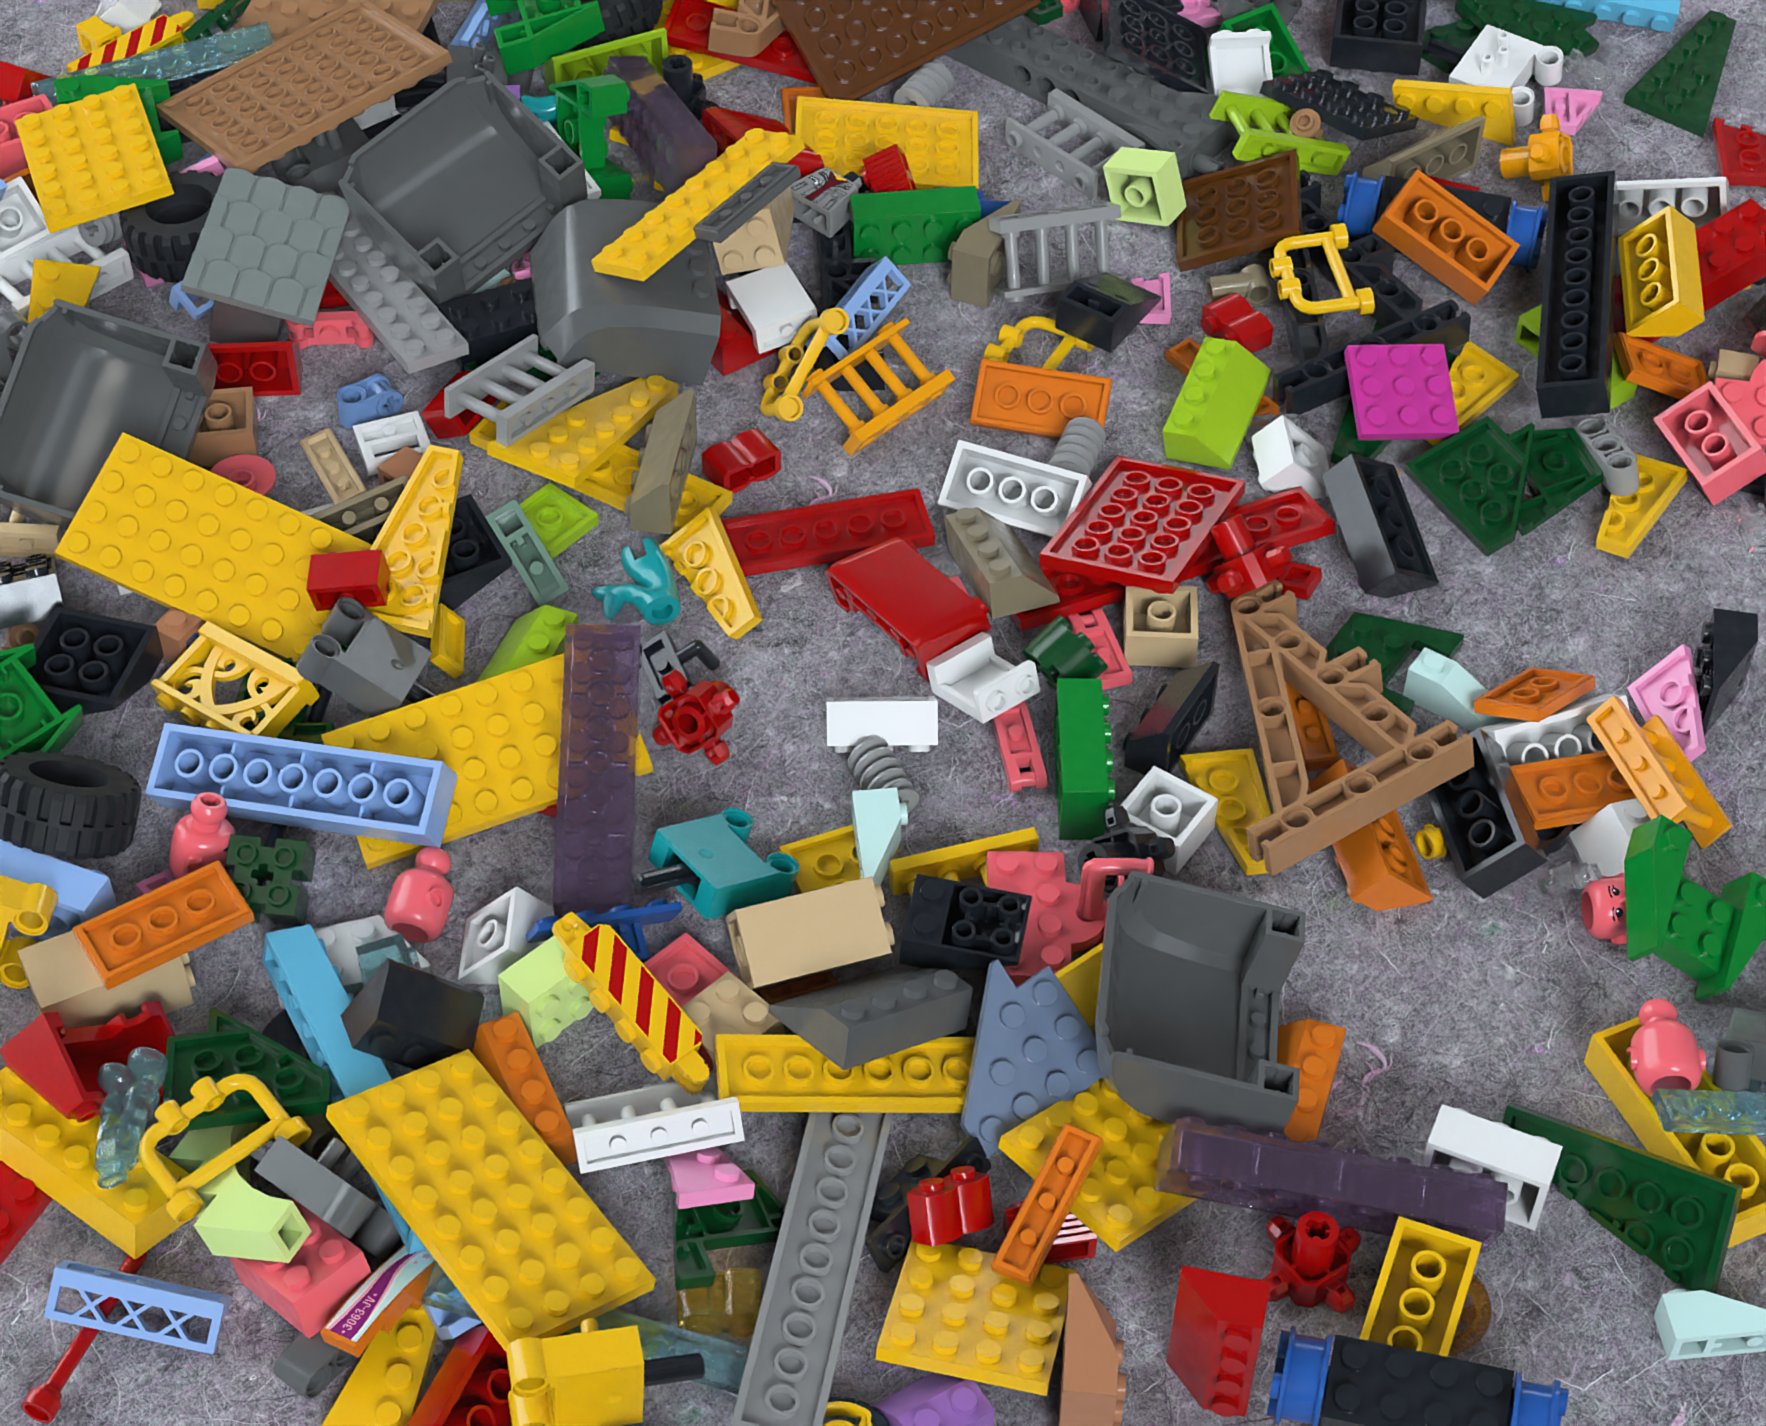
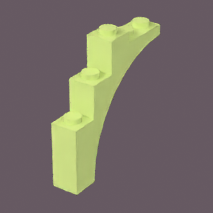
[168,1121,312,1263]

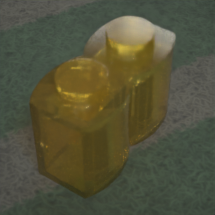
[677,1268,763,1340]

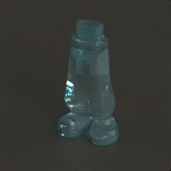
[94,1047,168,1189]

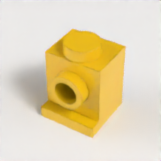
[75,15,122,54]

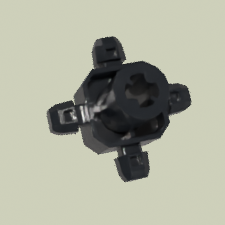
[638,54,720,132]
[1078,806,1176,894]

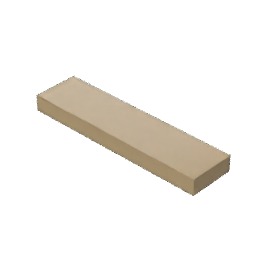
[299,428,367,505]

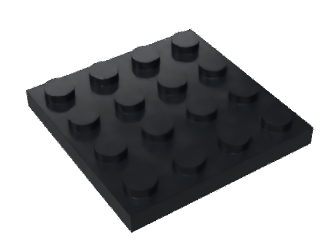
[1101,0,1212,95]
[1259,69,1419,141]

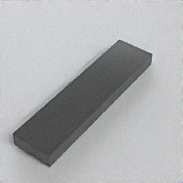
[693,162,801,243]

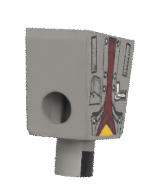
[790,168,862,238]

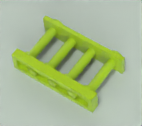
[1209,90,1351,176]

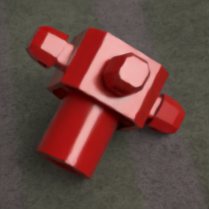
[1206,514,1292,600]
[652,669,740,765]
[1262,1211,1362,1314]

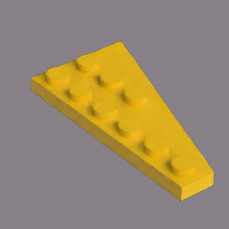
[487,375,679,489]
[365,444,464,638]

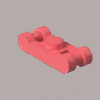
[286,311,375,349]

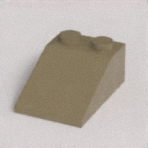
[947,199,1021,308]

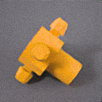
[1499,114,1573,203]

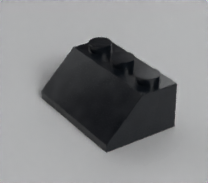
[1122,661,1220,776]
[340,958,484,1070]

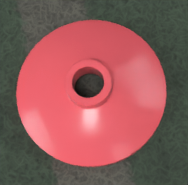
[210,454,276,496]

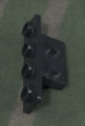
[865,1136,991,1273]

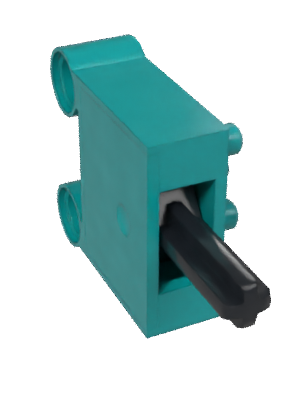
[632,808,800,919]

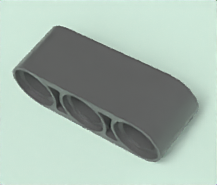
[274,1330,356,1399]

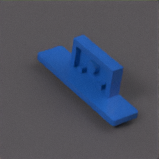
[526,899,682,963]

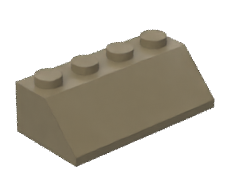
[1362,115,1486,187]
[625,389,697,535]
[944,507,1060,619]

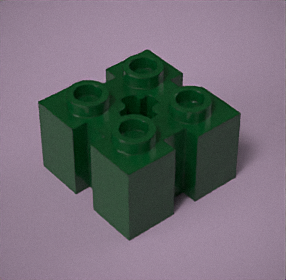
[226,834,316,926]

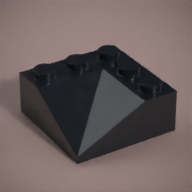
[1329,0,1427,76]
[373,494,512,611]
[27,606,164,715]

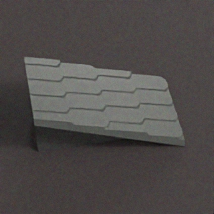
[181,168,351,344]

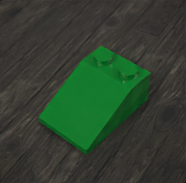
[1217,2,1311,79]

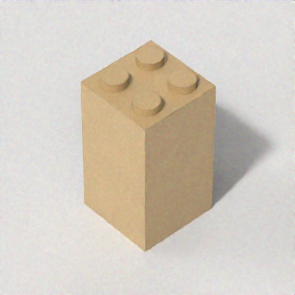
[713,186,795,275]
[725,876,895,990]
[17,930,196,1029]

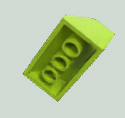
[543,27,668,96]
[1162,337,1272,470]
[476,604,581,682]

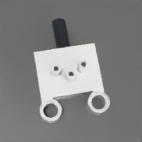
[1427,24,1564,127]

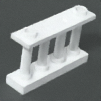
[0,225,134,331]
[564,1074,745,1174]

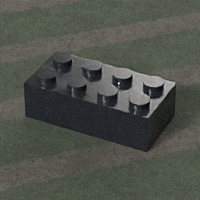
[438,278,540,372]
[1427,727,1548,899]

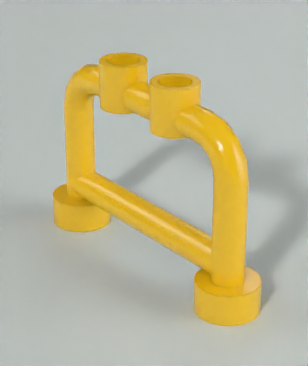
[1269,223,1375,315]
[760,307,849,422]
[983,315,1094,370]
[138,1073,312,1224]

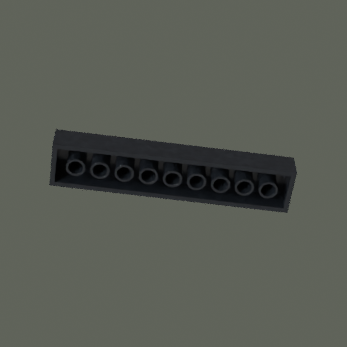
[1536,170,1620,419]

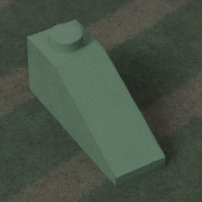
[485,499,570,607]

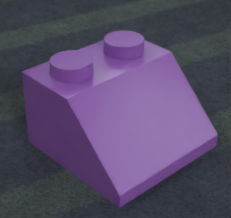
[873,1372,995,1426]

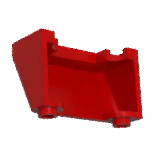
[702,106,824,181]
[825,536,991,683]
[0,1001,176,1123]

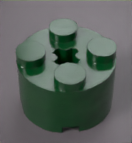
[1022,615,1108,692]

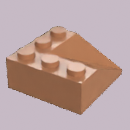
[1057,1273,1127,1426]

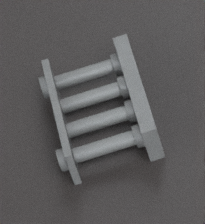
[1005,88,1145,200]
[989,202,1125,302]
[444,334,595,447]

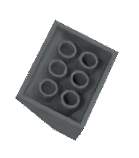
[768,967,973,1070]

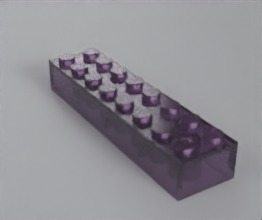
[603,55,718,195]
[552,624,643,919]
[1154,1116,1508,1253]

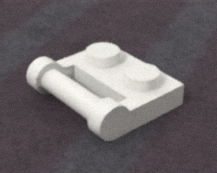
[352,410,431,476]

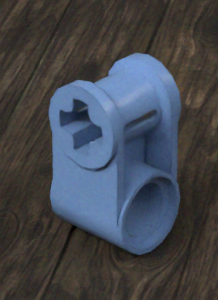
[336,373,404,429]

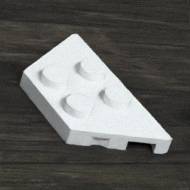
[278,915,430,1009]

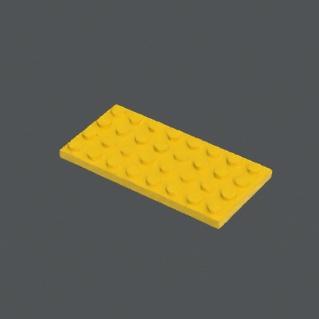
[54,432,372,662]
[321,640,654,870]
[326,1049,656,1352]

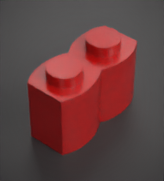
[1201,293,1273,354]
[702,429,781,494]
[907,1166,994,1246]

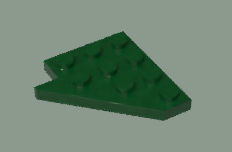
[1457,0,1600,83]
[1405,416,1535,557]
[163,1008,332,1132]

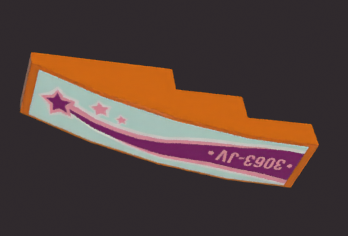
[320,1245,445,1358]

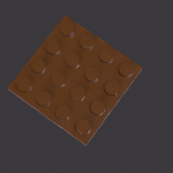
[1177,149,1303,272]

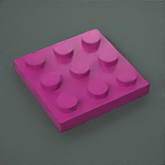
[1344,344,1459,441]

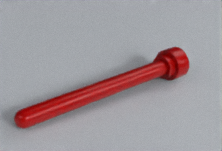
[21,1252,147,1424]

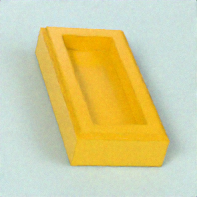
[430,603,466,679]

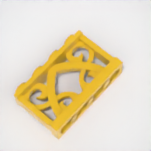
[150,621,320,738]

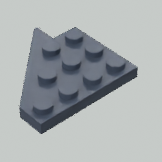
[960,960,1103,1159]

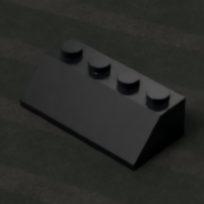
[1321,454,1439,599]

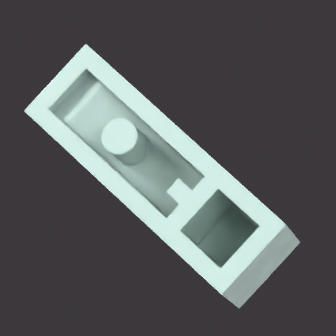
[1403,647,1512,731]
[852,787,908,885]
[1654,1289,1766,1361]

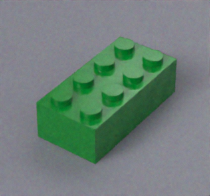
[849,186,981,265]
[1053,678,1115,840]

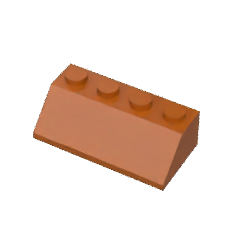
[1372,169,1520,306]
[1309,758,1433,911]
[472,1011,577,1167]
[1226,1018,1347,1184]

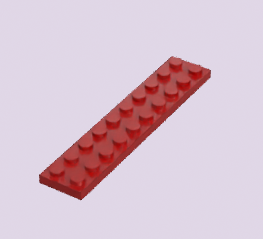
[1009,486,1335,631]

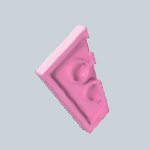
[1627,644,1706,762]

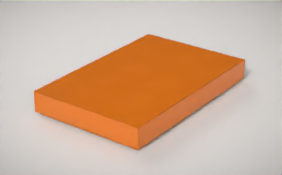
[1613,332,1709,400]
[1474,667,1595,722]

